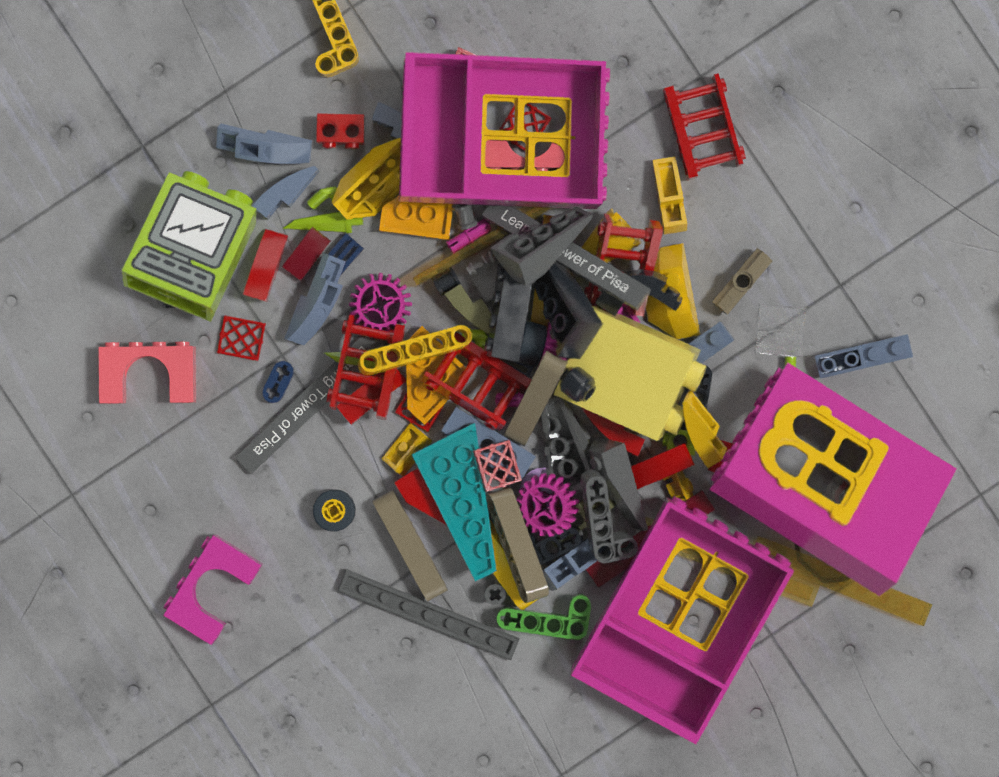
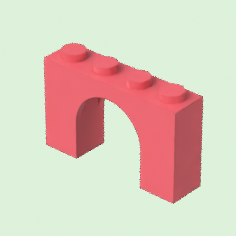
[99,341,196,404]

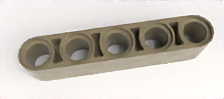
[504,351,568,447]
[486,487,549,603]
[373,490,448,602]

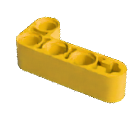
[312,0,359,78]

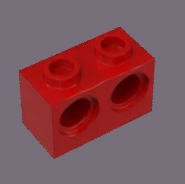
[316,113,365,149]

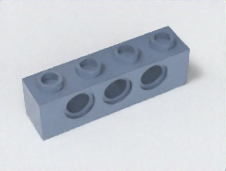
[441,407,536,481]

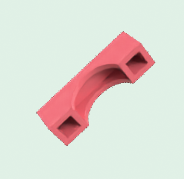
[485,140,565,171]

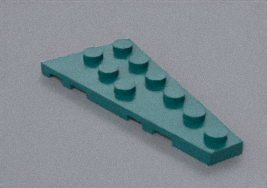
[412,423,497,582]

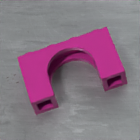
[163,534,263,645]

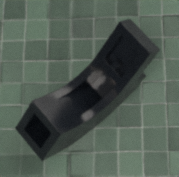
[596,270,682,316]

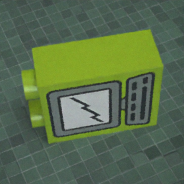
[122,171,256,322]

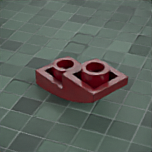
[282,227,331,281]

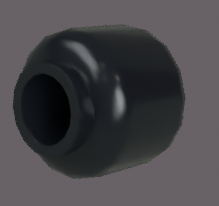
[560,367,596,402]

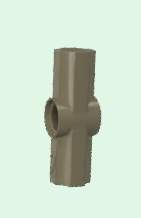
[712,248,772,315]

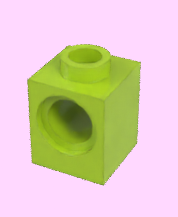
[662,430,696,456]

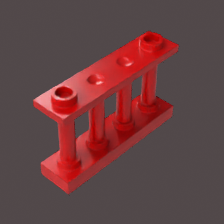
[663,73,746,181]
[584,214,663,317]
[327,314,406,420]
[421,332,532,431]

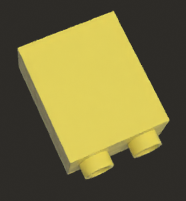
[553,305,707,441]

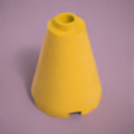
[581,208,642,263]

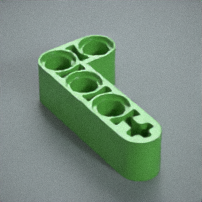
[497,594,591,640]

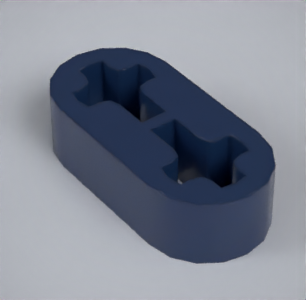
[262,361,294,403]

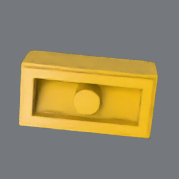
[381,423,432,476]

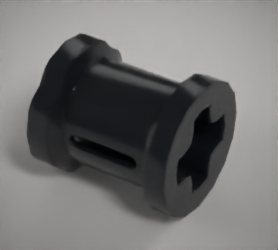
[431,267,462,297]

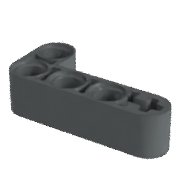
[581,469,638,563]

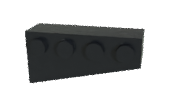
[533,262,603,359]
[485,263,532,361]

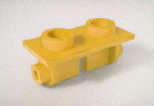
[663,470,694,500]

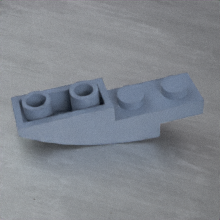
[216,124,312,164]
[284,253,346,345]
[689,321,734,364]
[815,334,913,379]

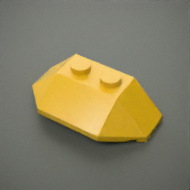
[331,138,401,220]
[646,243,701,339]

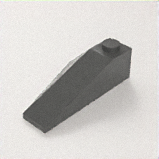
[491,207,593,286]
[542,396,596,494]
[589,437,648,531]

